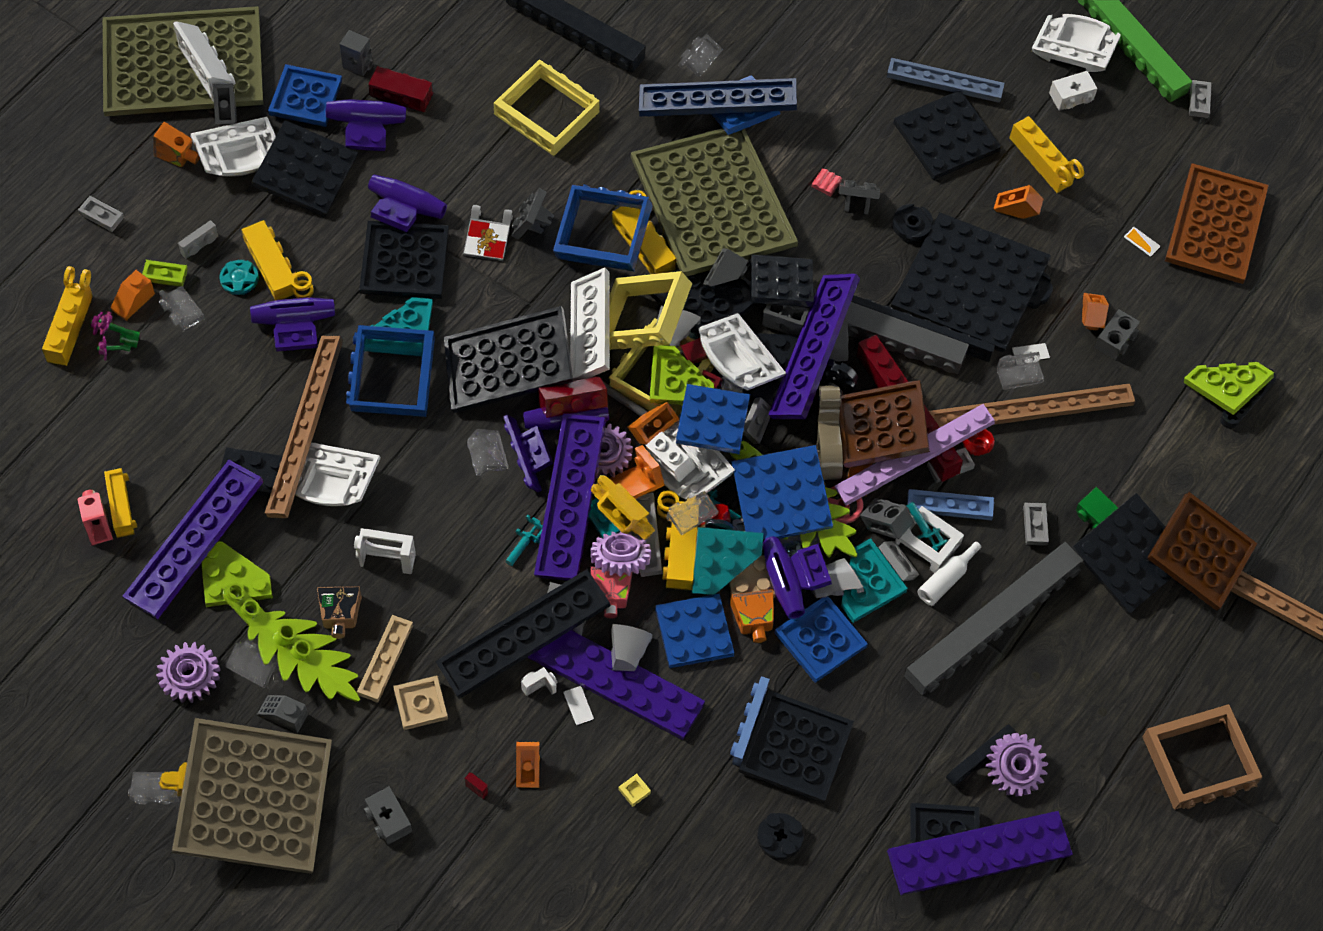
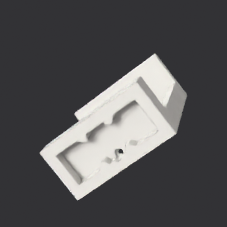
[895,506,964,573]
[354,528,416,574]

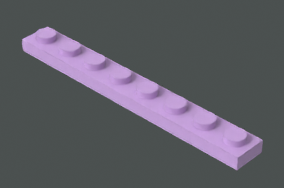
[835,404,995,506]

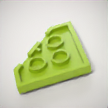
[650,345,714,405]
[1184,362,1274,415]
[202,542,273,607]

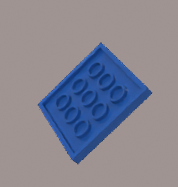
[732,445,833,541]

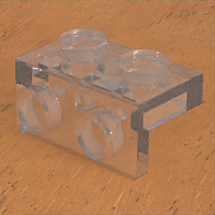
[467,429,508,476]
[225,640,278,687]

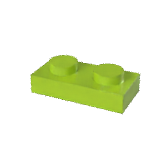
[142,260,188,287]

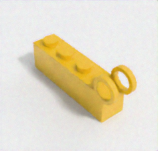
[1010,116,1084,193]
[612,190,676,274]
[241,220,314,300]
[42,266,93,366]
[657,491,699,590]

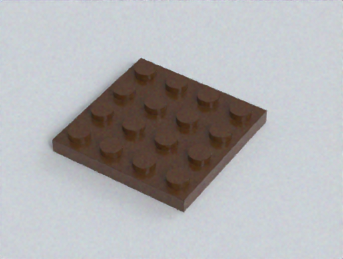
[839,380,930,468]
[1147,492,1257,611]

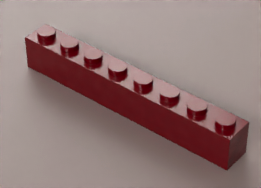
[857,335,963,482]

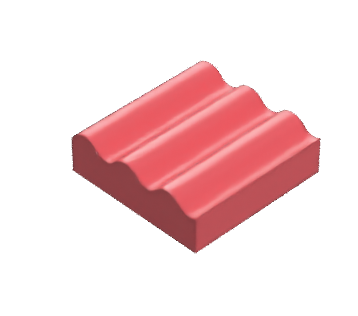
[811,168,842,197]

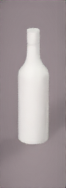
[917,542,981,606]

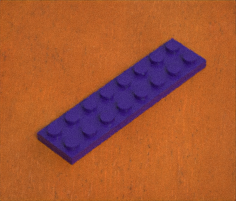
[768,274,860,419]
[534,413,606,581]
[122,460,264,619]
[528,630,705,740]
[887,811,1073,895]

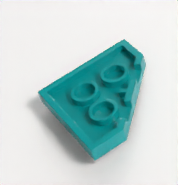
[365,297,433,356]
[692,527,764,595]
[841,538,908,623]

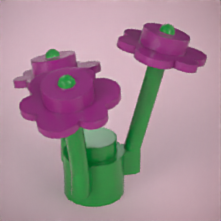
[91,312,140,361]

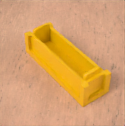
[104,468,137,538]

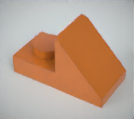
[516,742,540,788]

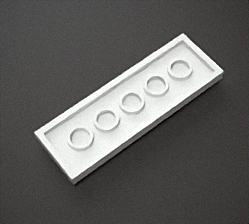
[570,268,610,381]

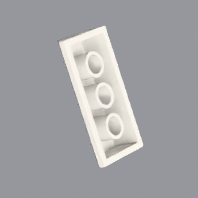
[173,22,236,102]

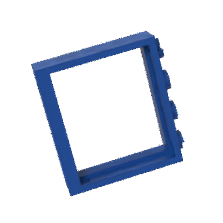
[553,184,653,272]
[346,325,435,417]

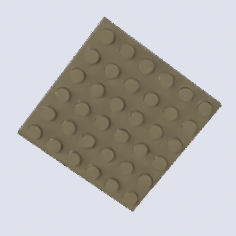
[172,718,332,874]

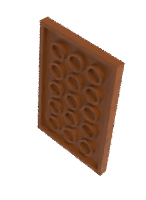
[1165,163,1269,284]

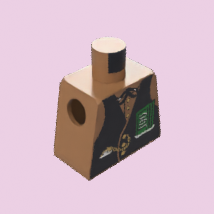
[317,586,361,639]

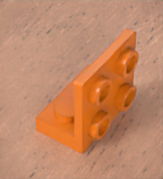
[609,445,665,499]

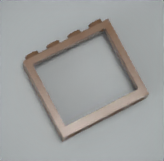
[1142,704,1262,810]

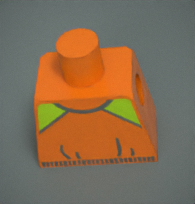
[153,122,200,167]
[730,589,774,643]

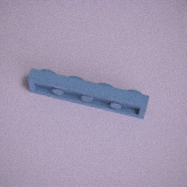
[907,489,994,520]
[730,676,770,766]

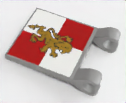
[463,205,513,261]

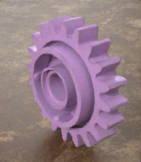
[596,423,633,479]
[591,532,651,577]
[156,642,220,703]
[986,733,1048,797]

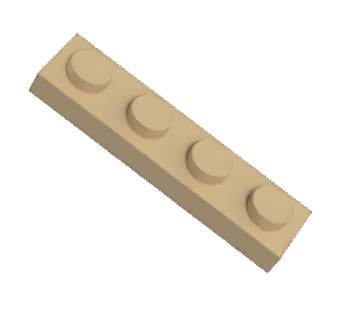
[357,615,413,702]

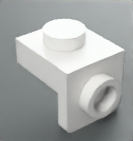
[521,667,558,696]

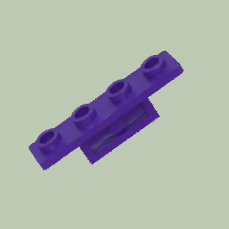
[504,414,554,493]

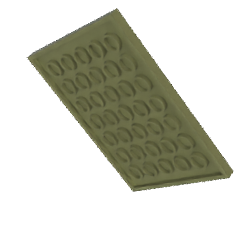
[103,6,264,116]
[631,128,798,277]

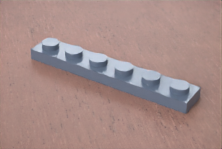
[887,58,1005,103]

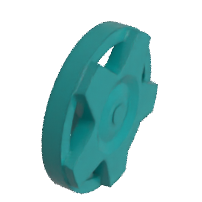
[220,260,259,295]

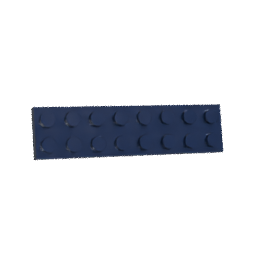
[639,78,797,117]

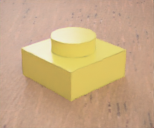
[619,774,651,807]

